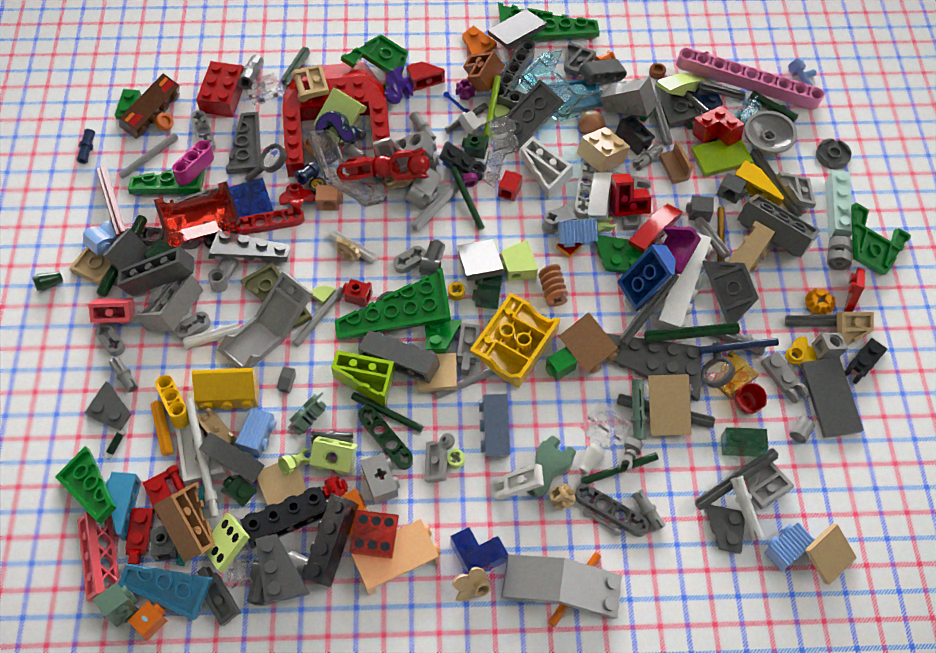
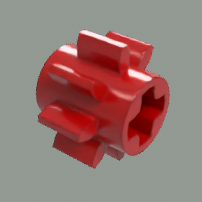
[322,476,349,500]

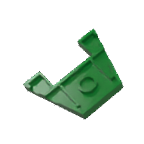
[340,34,409,89]
[851,202,911,276]

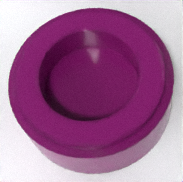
[461,173,478,188]

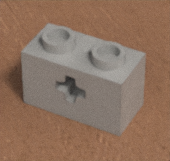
[360,452,400,505]

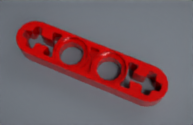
[233,208,305,235]

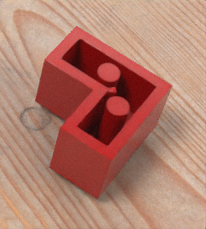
[692,106,744,146]
[610,173,651,217]

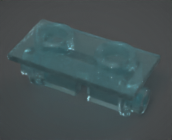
[734,95,761,127]

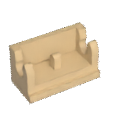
[197,408,237,445]

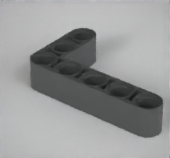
[496,39,535,110]

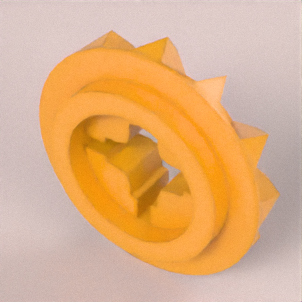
[805,287,836,315]

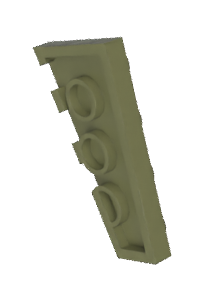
[240,262,312,328]

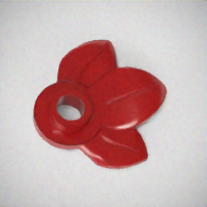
[279,183,315,210]

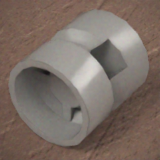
[827,236,853,271]

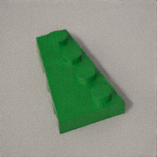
[128,168,206,194]

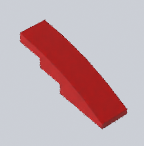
[628,203,683,253]

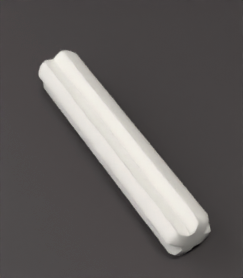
[329,230,377,263]
[183,323,240,349]

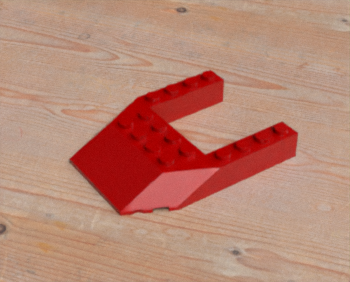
[282,62,390,177]

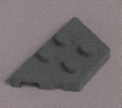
[702,260,759,323]

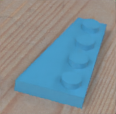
[118,564,213,620]

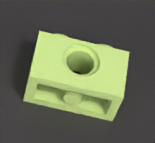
[309,436,358,474]

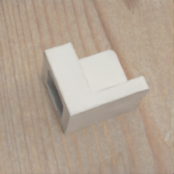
[458,110,487,134]

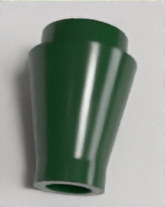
[32,271,63,291]

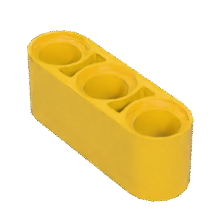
[155,375,190,429]

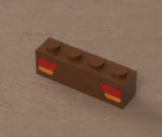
[119,73,180,139]

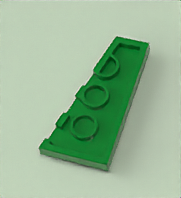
[55,446,117,524]

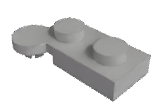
[424,433,455,483]

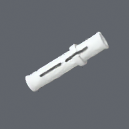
[730,476,765,541]

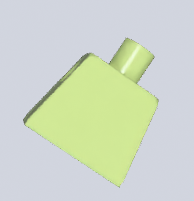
[500,240,538,281]

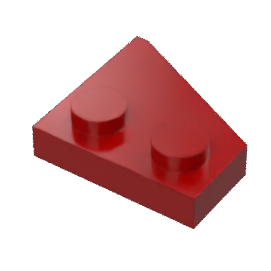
[843,267,865,312]

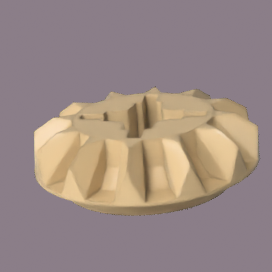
[334,238,361,261]

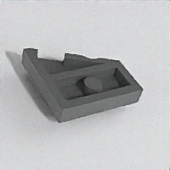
[704,504,745,554]

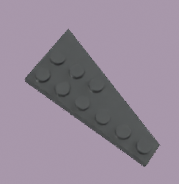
[606,333,702,402]

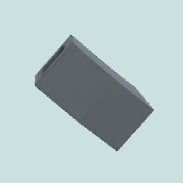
[276,366,296,393]

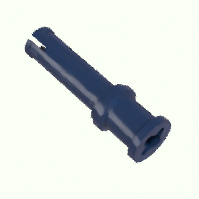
[294,148,342,185]

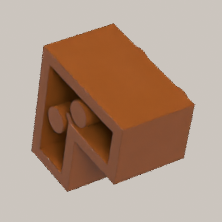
[463,51,505,92]

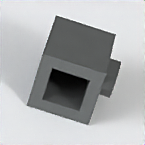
[150,526,178,562]

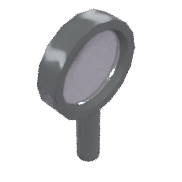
[245,143,287,183]
[701,341,735,388]

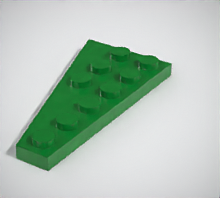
[498,2,600,41]

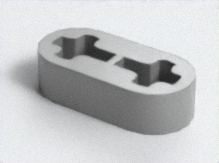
[394,246,426,273]
[175,312,211,341]
[95,324,125,356]

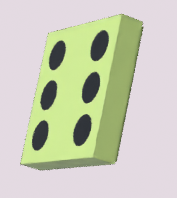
[205,513,250,573]

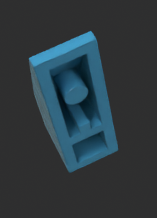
[106,472,141,541]

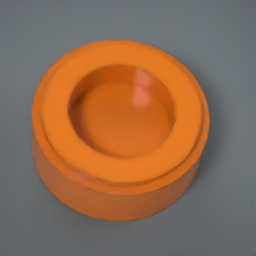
[155,113,174,131]

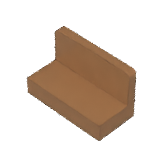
[659,141,693,184]

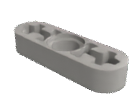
[190,110,216,151]

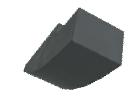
[199,432,265,483]

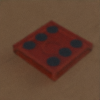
[349,510,399,559]

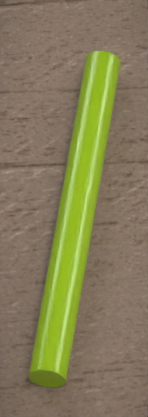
[483,75,501,142]

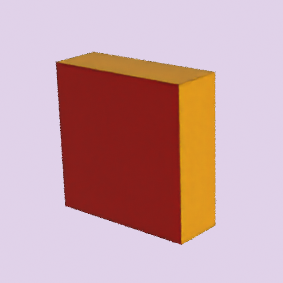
[556,242,582,258]

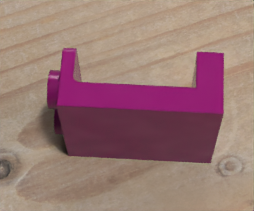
[662,226,701,274]

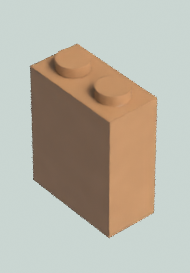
[558,312,619,375]

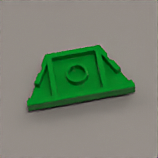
[593,235,661,274]

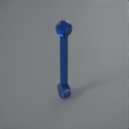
[443,91,470,113]

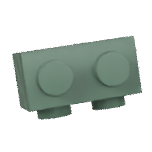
[93,582,139,627]

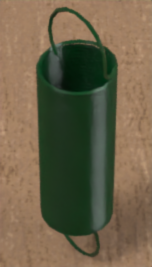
[104,429,125,459]

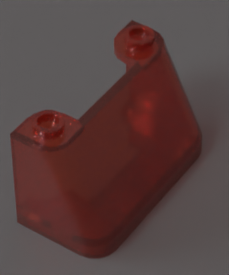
[154,181,240,246]

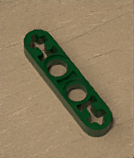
[358,406,413,470]

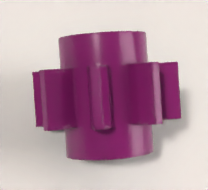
[455,79,476,100]

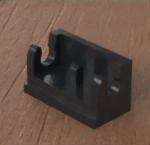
[615,115,655,156]

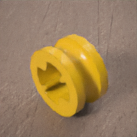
[448,282,465,301]

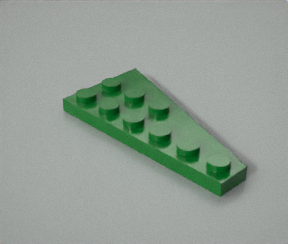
[335,268,451,341]

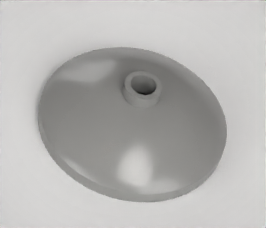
[744,111,797,154]

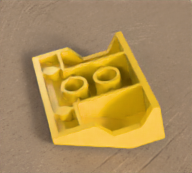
[470,293,560,388]

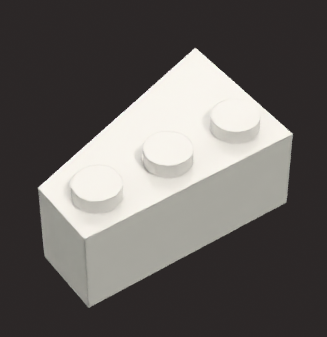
[521,136,573,200]

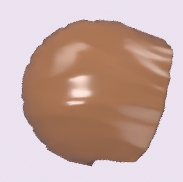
[577,110,606,134]

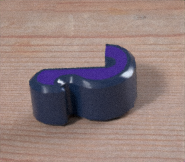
[315,111,360,144]

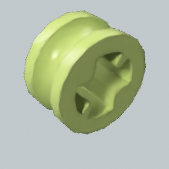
[447,449,465,469]

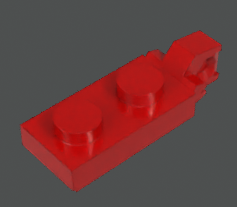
[125,508,155,565]

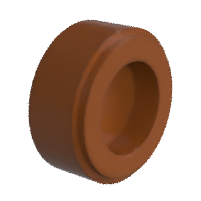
[649,63,666,79]

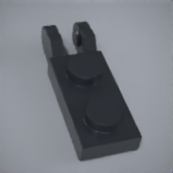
[440,141,486,181]
[844,338,888,384]

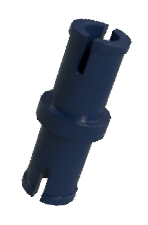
[76,128,96,164]

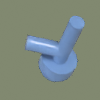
[788,58,817,86]

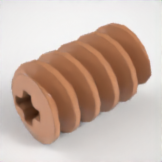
[538,264,568,307]

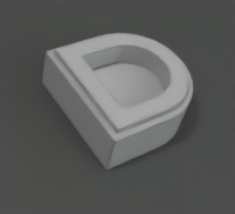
[622,214,641,230]

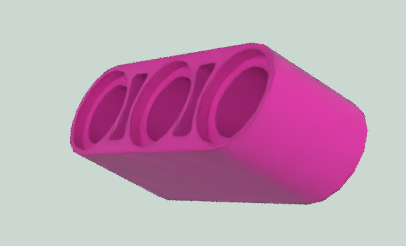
[172,140,214,185]

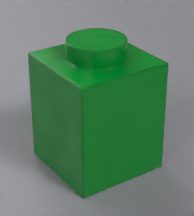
[545,347,577,381]

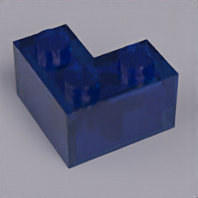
[450,527,508,574]

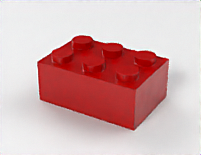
[196,61,244,117]

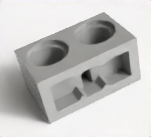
[395,130,433,158]

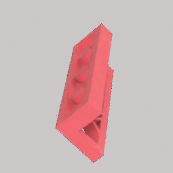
[77,512,119,602]

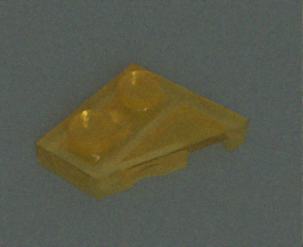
[717,351,758,398]

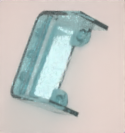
[519,49,603,121]

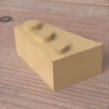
[727,221,775,277]

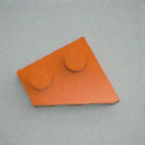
[462,25,497,55]

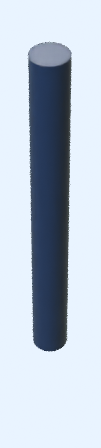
[699,338,779,354]

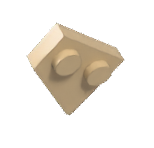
[837,312,874,345]

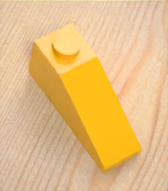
[735,160,784,207]

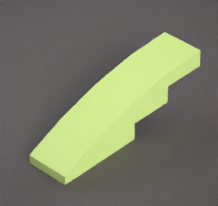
[655,73,708,96]

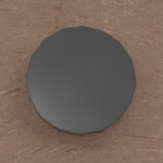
[816,138,852,170]

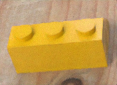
[192,368,259,411]

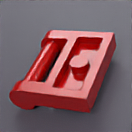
[142,465,185,520]

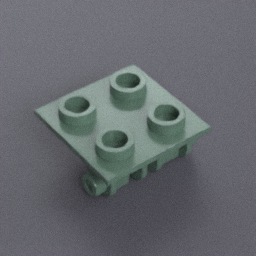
[288,392,326,435]

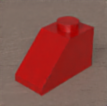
[406,61,445,91]

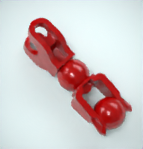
[336,149,430,181]

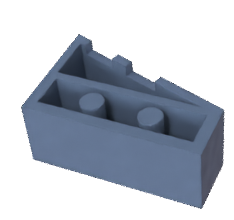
[479,394,510,457]

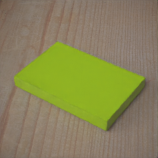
[691,139,754,177]

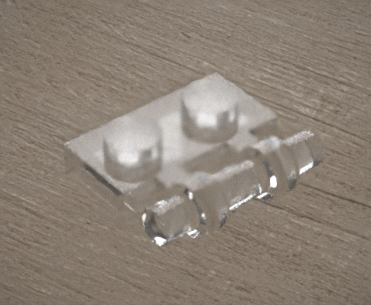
[244,72,285,105]
[580,401,633,452]

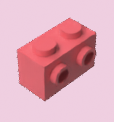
[88,298,135,324]

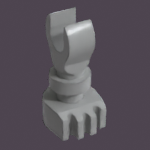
[618,437,643,473]

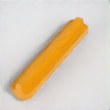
[150,400,174,456]

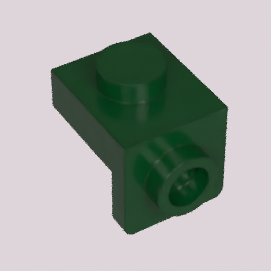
[221,474,257,507]

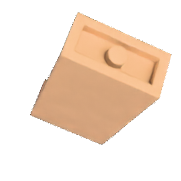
[350,519,441,595]

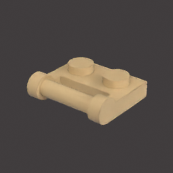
[291,64,329,102]

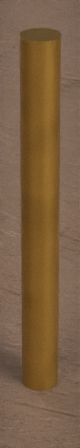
[717,206,725,262]

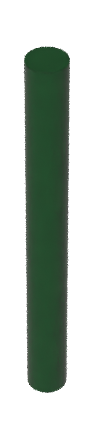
[450,166,485,230]
[351,392,424,433]
[581,452,659,484]

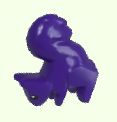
[384,66,414,104]

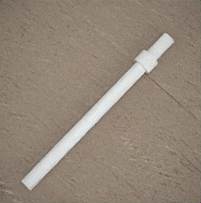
[185,398,219,518]

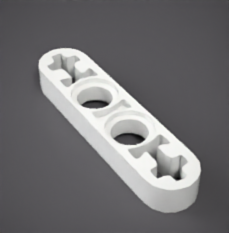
[574,160,596,219]

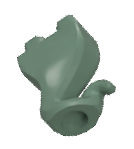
[520,435,576,498]

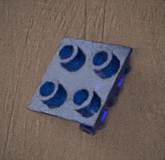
[228,177,274,218]

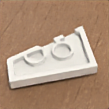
[176,424,226,484]

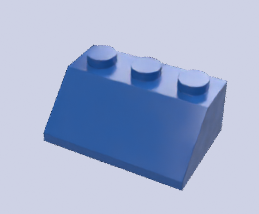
[617,245,676,311]

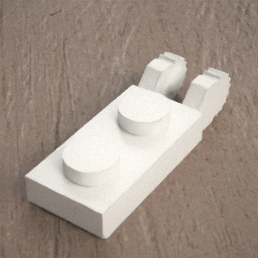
[493,464,544,500]

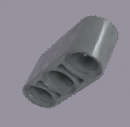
[579,59,627,85]

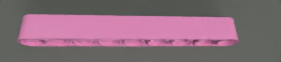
[676,47,825,110]

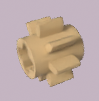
[550,483,575,511]

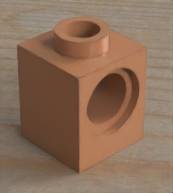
[315,185,343,211]

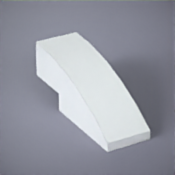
[588,172,613,221]

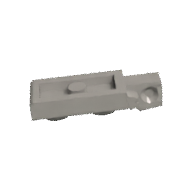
[457,323,481,376]

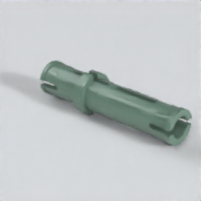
[631,379,647,440]

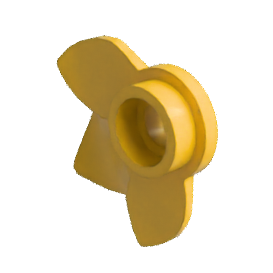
[785,337,818,368]

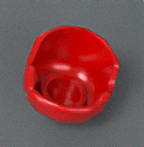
[734,382,767,414]

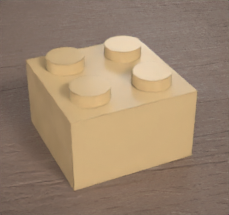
[577,127,630,173]

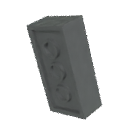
[736,194,820,258]

